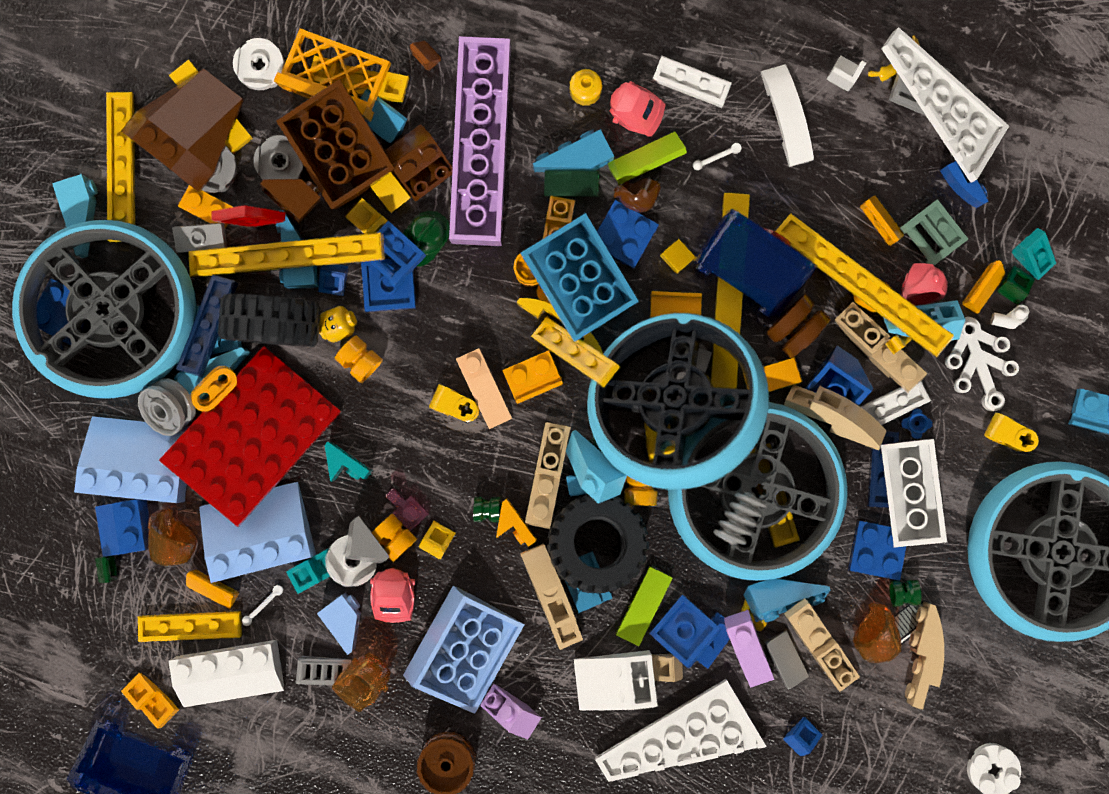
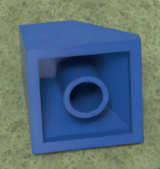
[804,346,873,405]

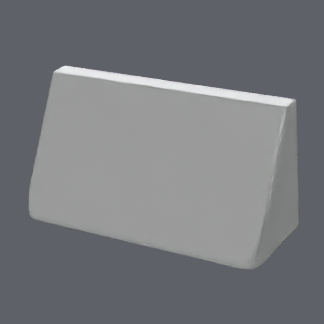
[763,630,809,690]

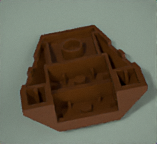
[121,69,244,193]

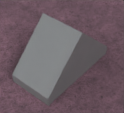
[345,516,389,563]

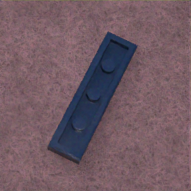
[176,275,238,378]

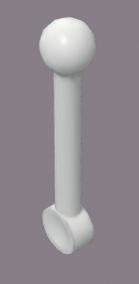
[693,143,741,170]
[242,585,283,626]

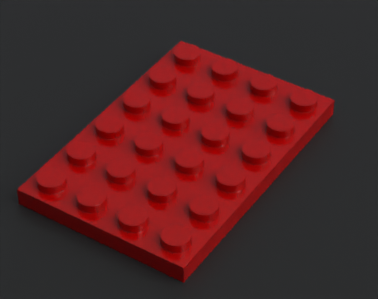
[159,346,341,527]

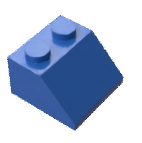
[95,499,154,557]

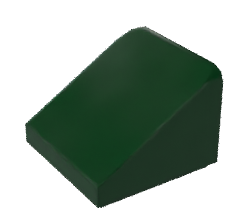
[997,266,1035,304]
[95,555,118,583]

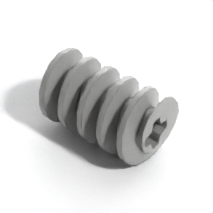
[714,490,768,548]

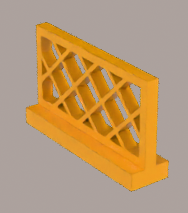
[274,29,391,122]

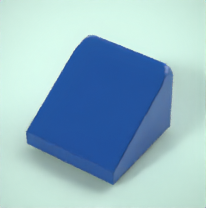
[318,264,348,296]
[783,717,822,756]

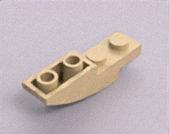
[835,302,927,393]
[784,385,886,450]
[525,422,570,529]
[520,544,583,650]
[784,598,860,692]
[905,602,944,709]

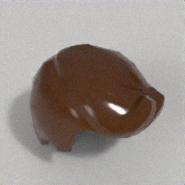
[613,178,661,212]

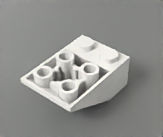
[574,650,657,710]

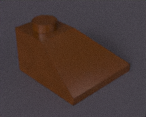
[260,179,321,224]

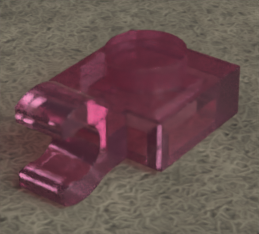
[385,488,429,531]

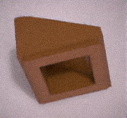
[410,41,441,71]

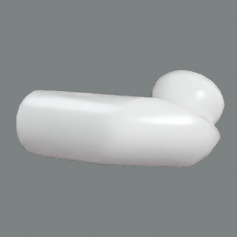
[990,305,1029,329]

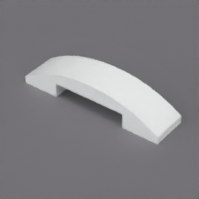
[761,64,814,167]

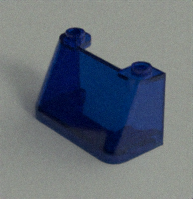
[693,209,817,319]
[66,720,193,794]

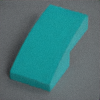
[286,548,330,594]

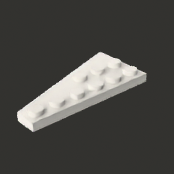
[882,27,1009,182]
[595,679,766,782]

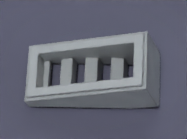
[296,656,352,686]

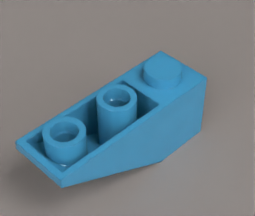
[533,129,614,173]
[276,210,319,289]
[744,579,830,622]

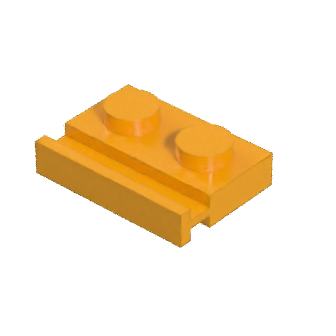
[650,291,702,318]
[503,351,563,404]

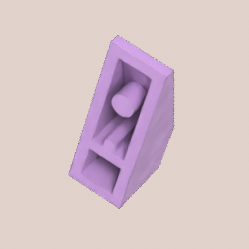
[724,610,774,688]

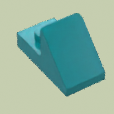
[1012,228,1056,280]
[325,442,373,481]

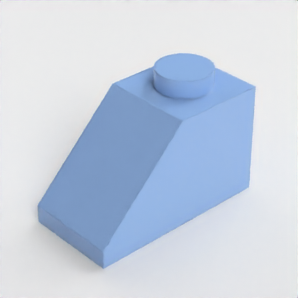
[317,592,361,655]

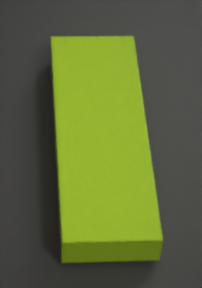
[607,132,687,185]
[616,566,673,646]

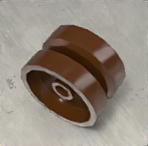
[765,293,831,358]
[417,732,476,794]

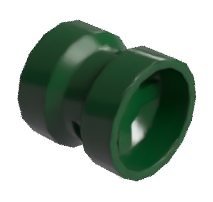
[473,497,500,523]
[889,580,921,607]

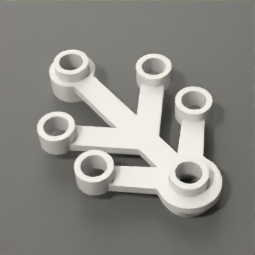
[945,317,1019,411]

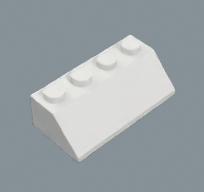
[881,439,947,547]
[169,640,285,707]

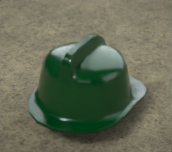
[403,211,450,267]

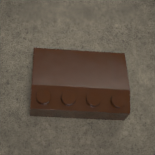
[276,79,396,209]

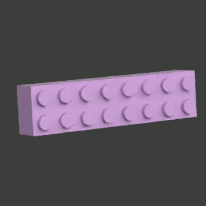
[449,36,511,246]

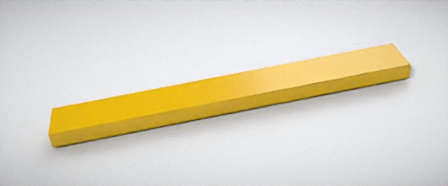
[711,193,750,389]
[774,213,954,357]
[189,233,385,277]

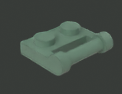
[900,199,968,265]

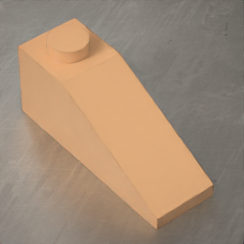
[456,348,512,429]

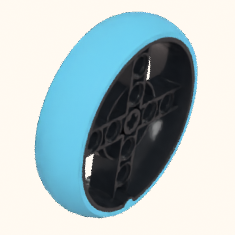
[587,313,769,490]

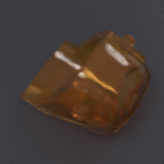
[148,509,197,566]
[853,603,901,663]
[332,652,391,712]

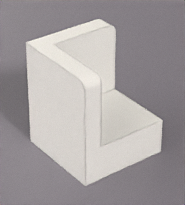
[826,56,866,92]

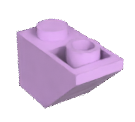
[480,684,542,739]

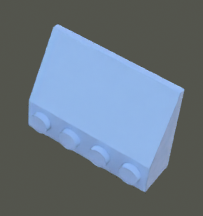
[74,416,190,503]
[199,482,316,583]
[403,586,524,714]

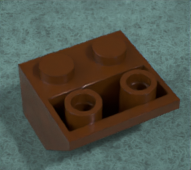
[385,124,453,202]

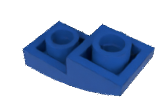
[940,161,989,208]

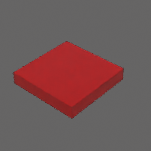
[211,205,285,227]

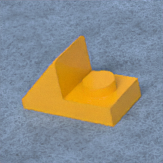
[496,498,537,547]

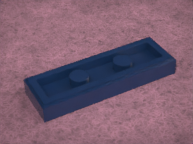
[867,431,899,508]

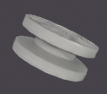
[138,378,196,436]

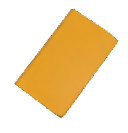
[860,196,904,246]
[962,260,1005,314]
[186,569,239,609]

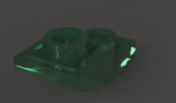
[544,170,599,197]

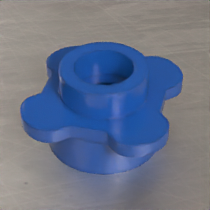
[901,408,932,439]

